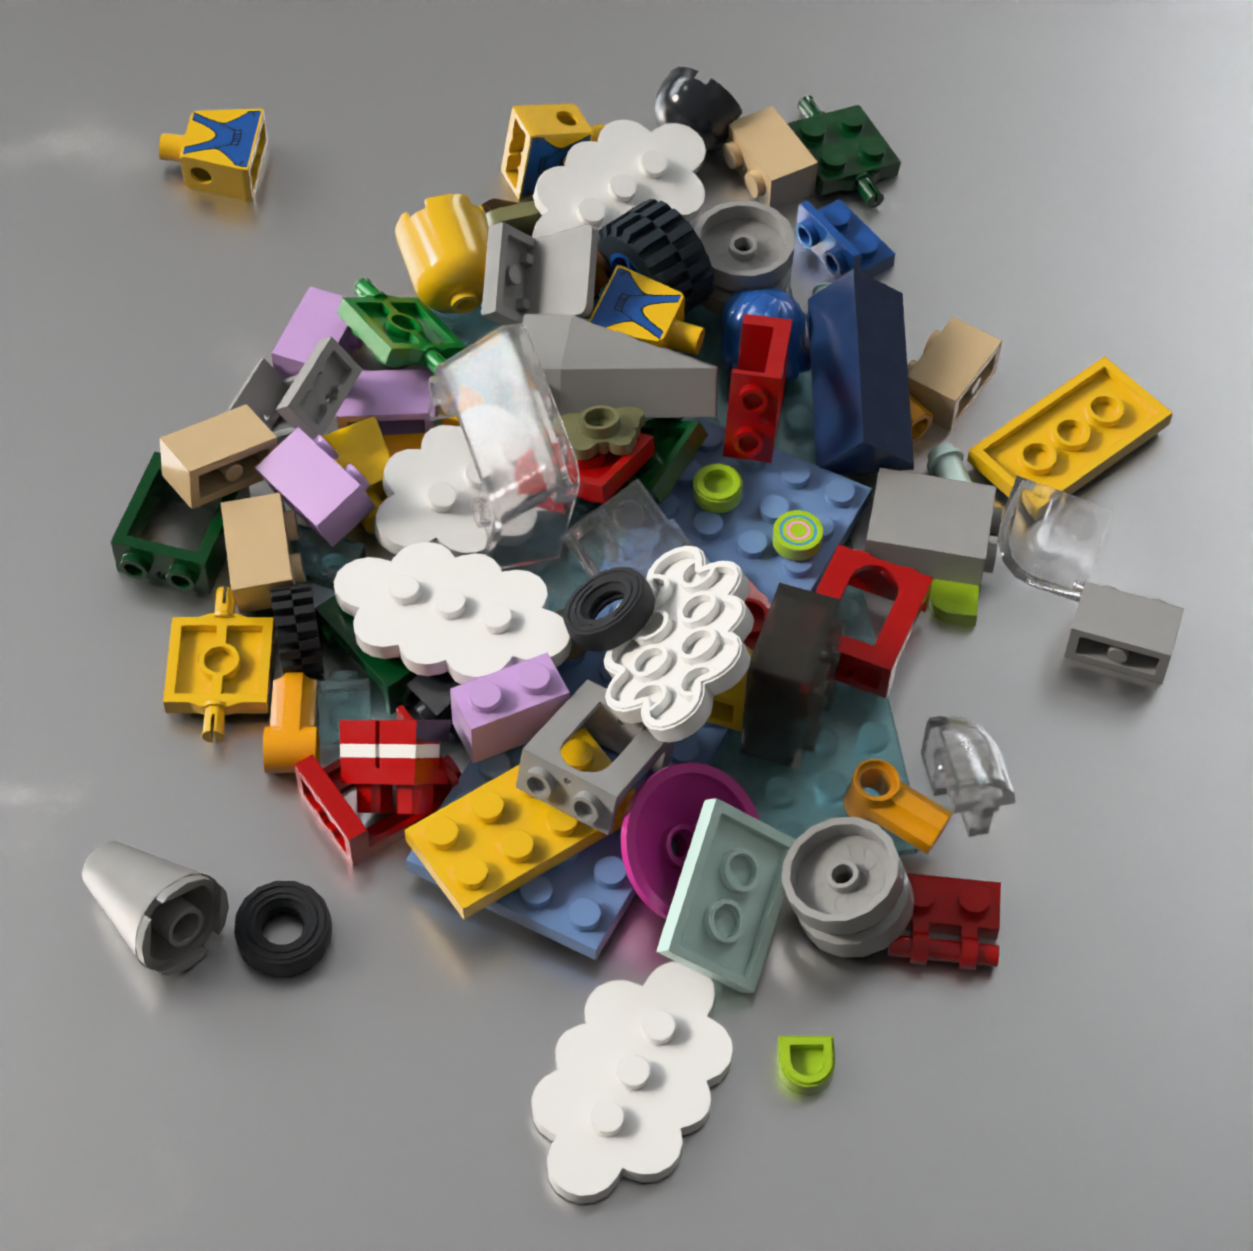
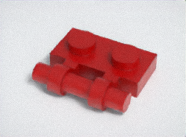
[888,873,1001,970]

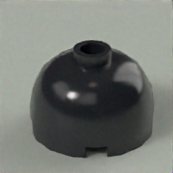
[654,66,743,153]

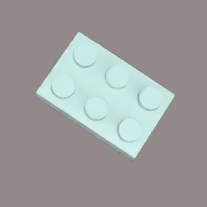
[656,798,796,994]

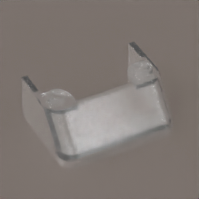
[427,323,580,570]

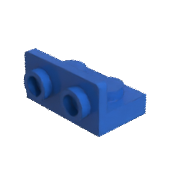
[796,199,895,278]

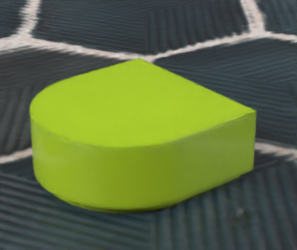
[928,579,979,626]
[777,1036,835,1095]

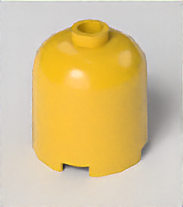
[395,194,489,314]

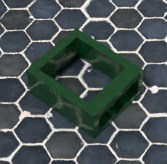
[110,451,251,594]

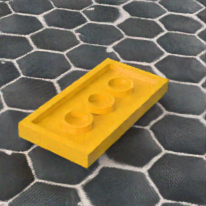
[967,356,1173,520]
[405,727,635,920]

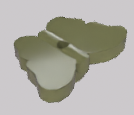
[552,405,645,460]

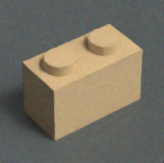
[723,106,818,209]
[907,317,1002,431]
[160,404,277,509]
[221,492,306,614]

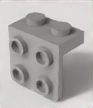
[481,222,598,334]

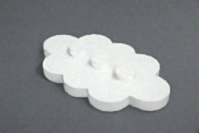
[532,119,706,238]
[374,405,560,558]
[334,542,572,685]
[604,546,754,743]
[531,961,733,1204]

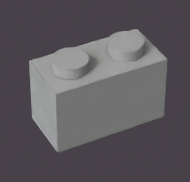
[1064,581,1184,684]

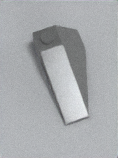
[512,314,718,419]

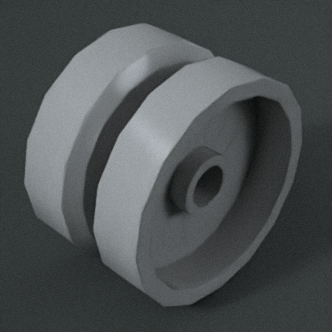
[694,200,795,316]
[782,817,914,958]

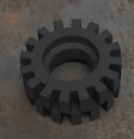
[270,583,324,677]

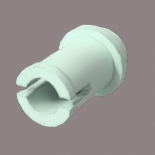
[927,443,971,482]

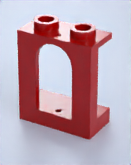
[723,314,792,463]
[791,544,933,699]
[294,705,461,867]

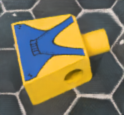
[501,103,605,200]
[159,109,268,202]
[589,265,705,356]

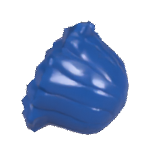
[721,288,811,381]

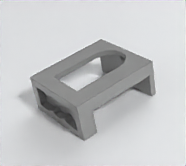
[226,336,363,446]
[516,679,675,835]

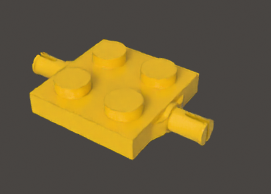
[163,587,276,743]

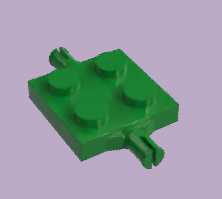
[337,278,467,381]

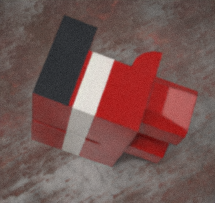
[339,720,451,814]

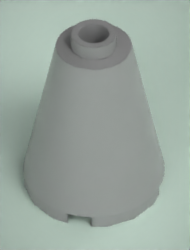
[82,841,229,976]

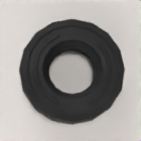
[563,567,656,652]
[234,881,332,976]

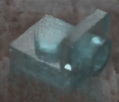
[317,671,372,745]

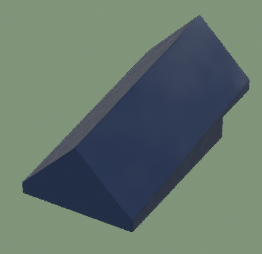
[808,268,914,474]

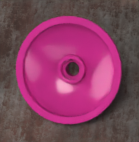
[621,762,760,919]

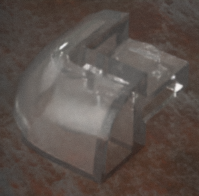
[997,476,1114,603]
[560,479,693,579]
[921,716,1015,837]

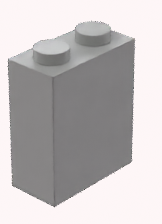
[865,468,1003,590]

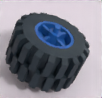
[597,199,714,315]

